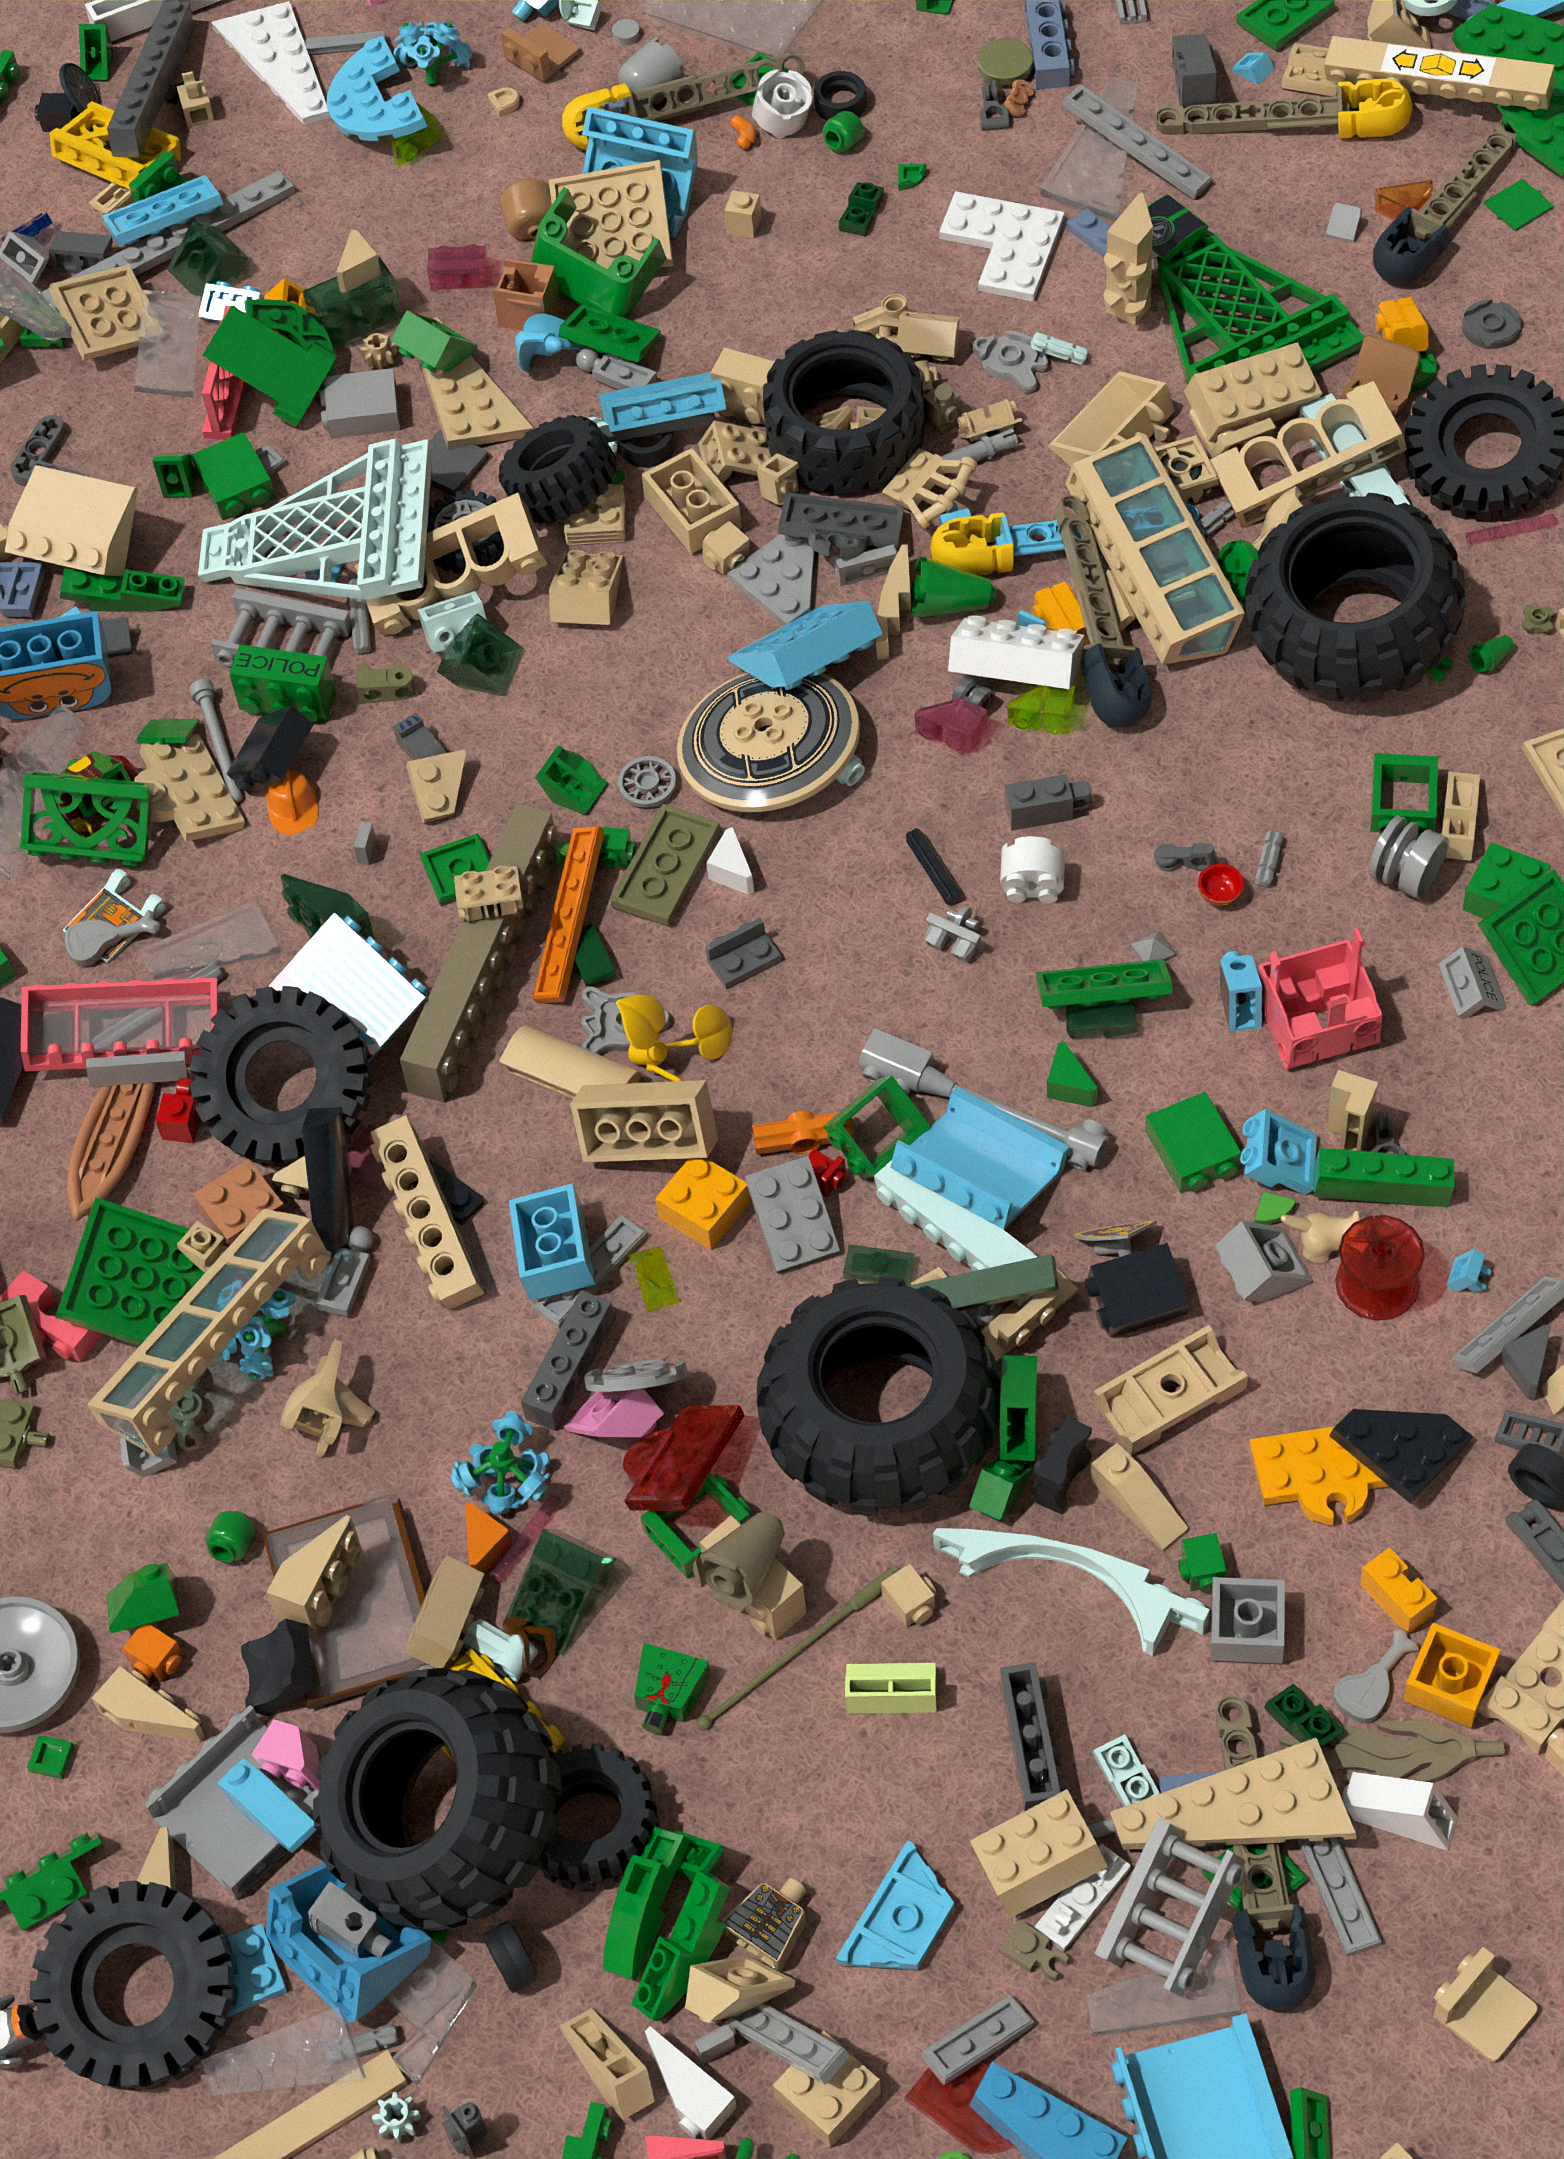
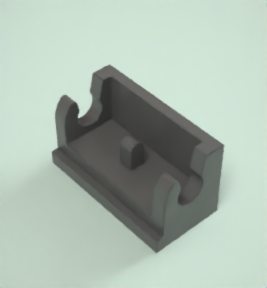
[49,231,114,274]

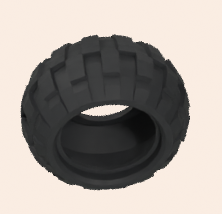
[1245,492,1465,702]
[756,1276,1001,1516]
[313,1668,562,1931]

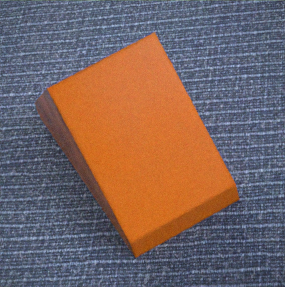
[465,1503,511,1575]

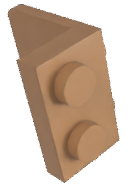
[501,24,579,82]
[1341,334,1420,417]

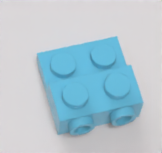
[1240,1109,1317,1195]

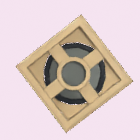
[1155,435,1219,504]

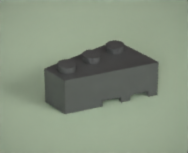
[1172,34,1220,109]

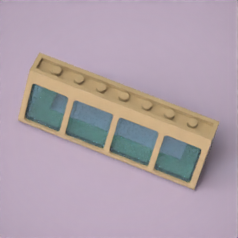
[1065,433,1245,665]
[87,1209,331,1457]

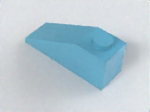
[217,1758,317,1853]

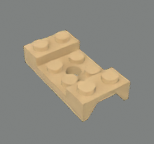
[1094,1325,1248,1455]
[1478,1599,1564,1755]

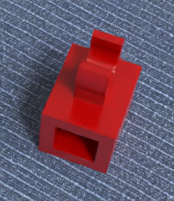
[155,1078,201,1143]

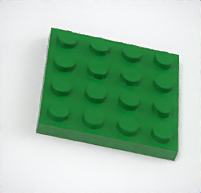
[55,1197,205,1359]

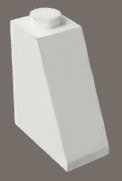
[1343,1772,1458,1850]

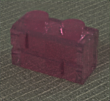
[427,244,488,290]

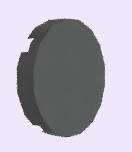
[1462,300,1521,349]

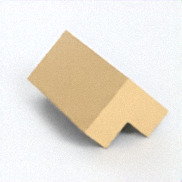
[1327,1070,1378,1151]

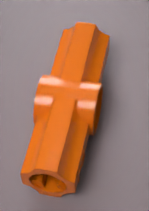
[752,1111,854,1155]

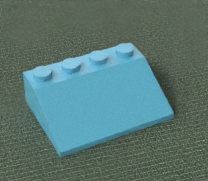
[727,600,883,690]

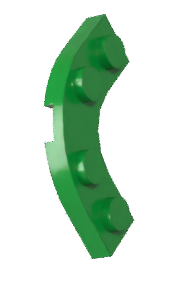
[244,299,335,390]

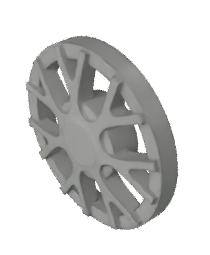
[618,756,676,808]

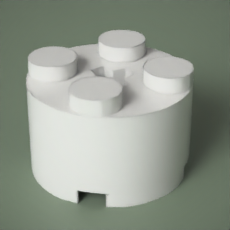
[752,70,812,138]
[1000,836,1065,903]

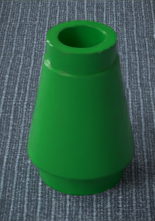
[1468,635,1514,673]

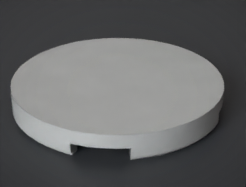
[584,1359,688,1392]

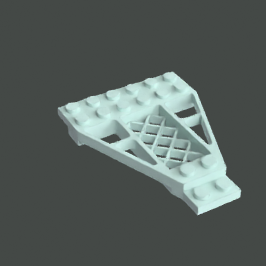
[198,438,433,600]

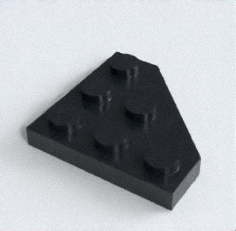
[1329,1409,1474,1504]

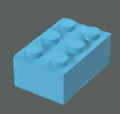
[509,1183,595,1301]

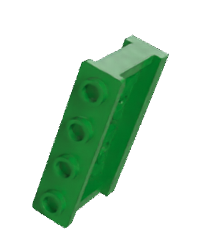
[19,771,154,866]

